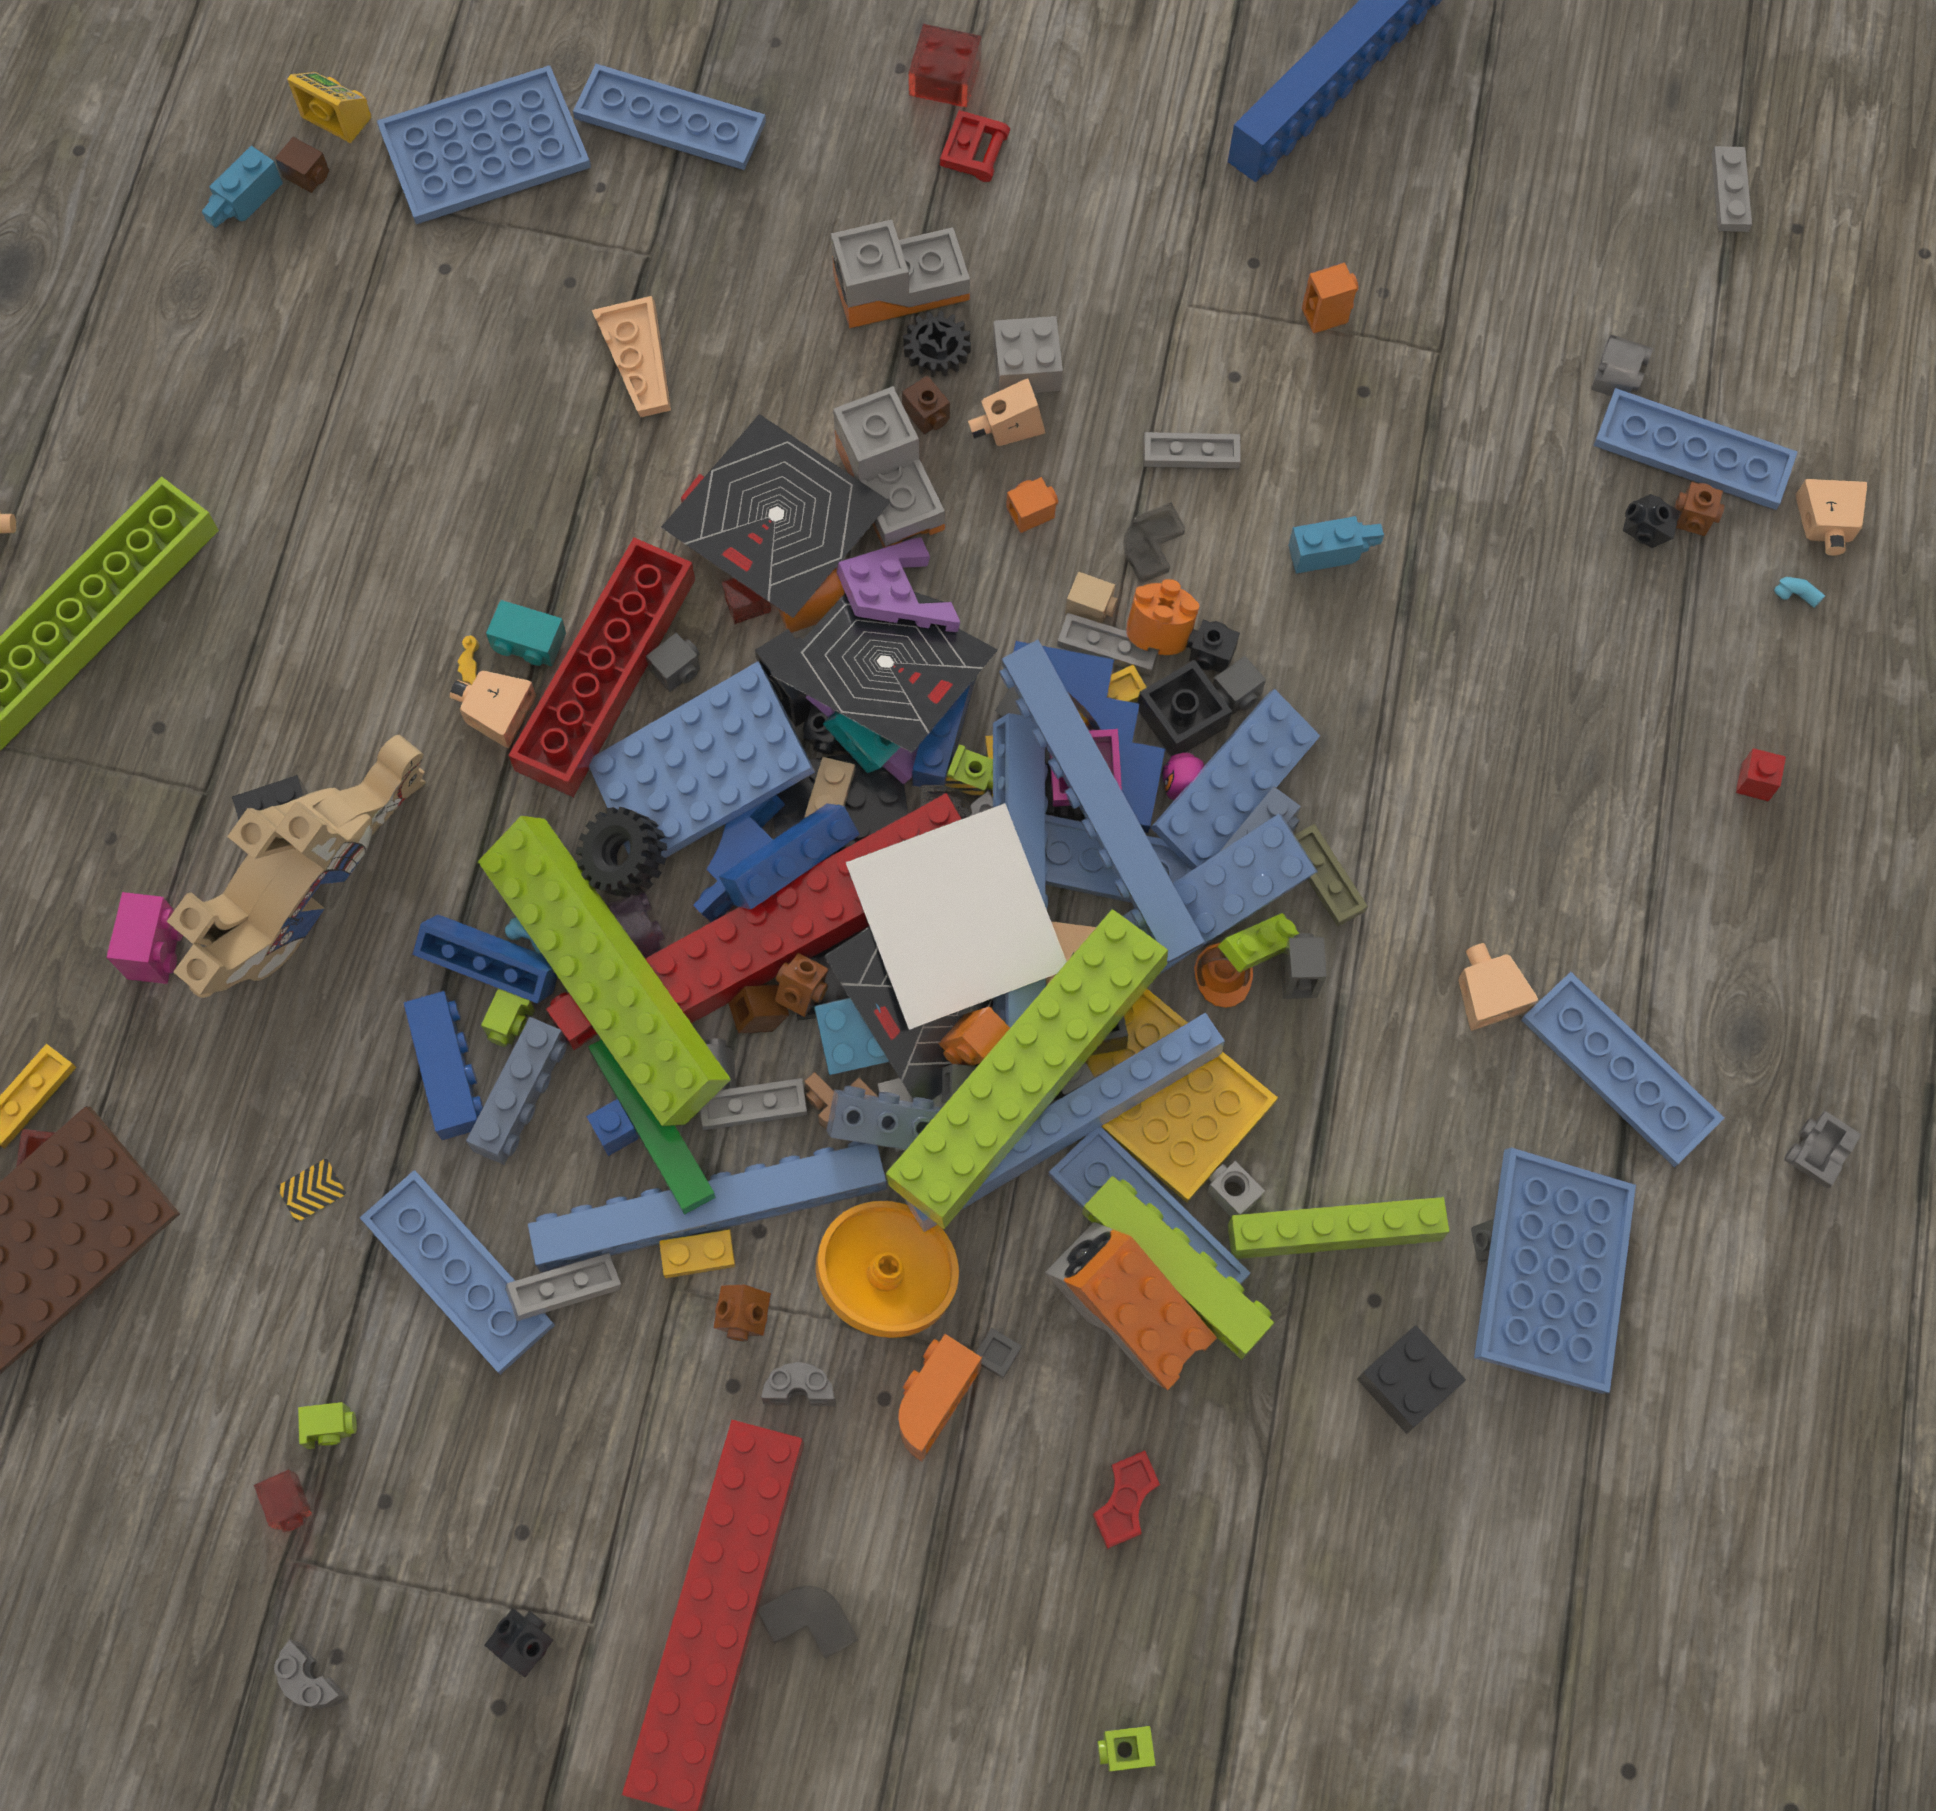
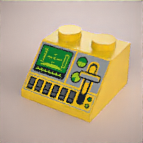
[287,72,372,143]

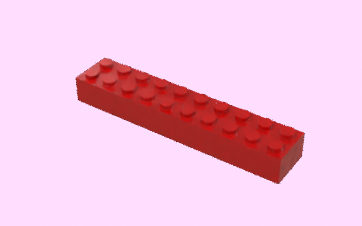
[645,793,961,1024]
[622,1419,804,1811]

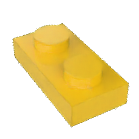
[659,1230,735,1278]

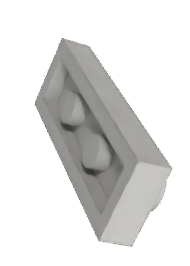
[1711,146,1752,232]
[1144,432,1240,469]
[1057,613,1159,675]
[700,1078,807,1130]
[505,1253,621,1321]

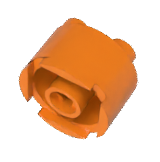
[1126,579,1200,655]

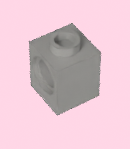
[1207,1161,1265,1217]

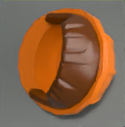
[1194,942,1253,1008]

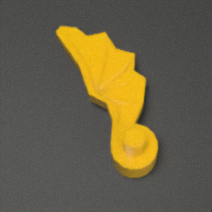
[457,635,479,685]

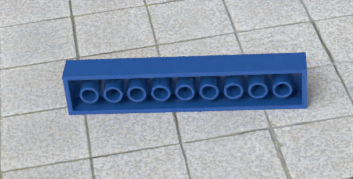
[1228,0,1442,182]

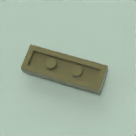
[1294,824,1368,927]

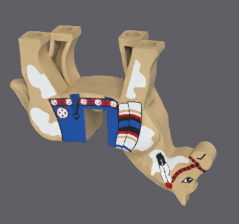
[167,735,426,998]

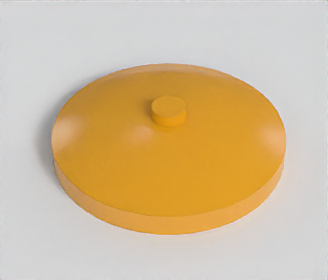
[816,1201,959,1338]

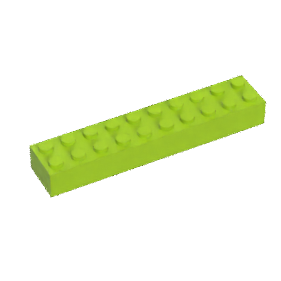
[0,476,219,751]
[478,816,731,1126]
[886,909,1168,1229]

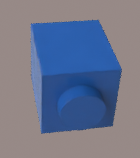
[586,1099,639,1156]

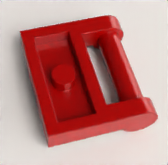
[940,110,1010,182]

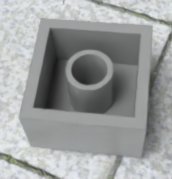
[993,316,1063,393]

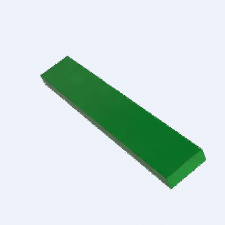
[588,1039,716,1215]

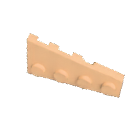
[592,296,671,417]

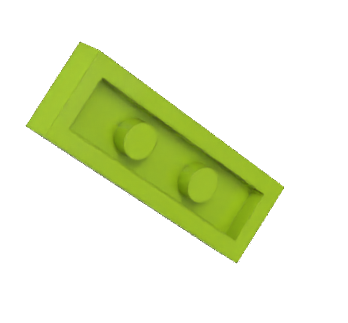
[1218,913,1299,973]

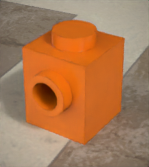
[1006,477,1058,533]

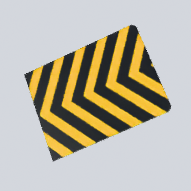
[276,1159,346,1223]

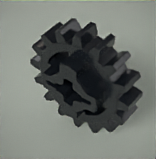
[903,311,971,377]

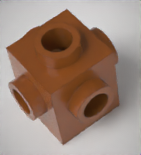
[1674,482,1725,536]
[775,953,829,1017]
[713,1284,771,1342]

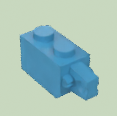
[202,145,283,228]
[1288,516,1384,574]

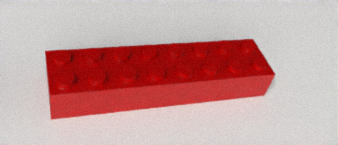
[508,537,695,798]

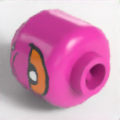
[1162,753,1205,800]

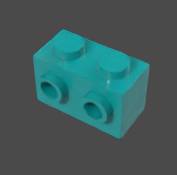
[486,600,566,666]
[823,711,900,773]

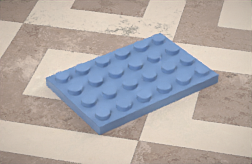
[377,65,591,224]
[589,661,815,858]
[1474,1148,1636,1394]

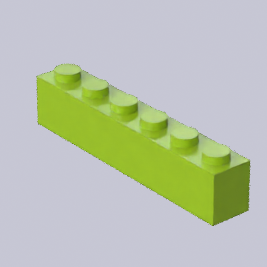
[1082,1176,1275,1360]
[1228,1197,1449,1259]

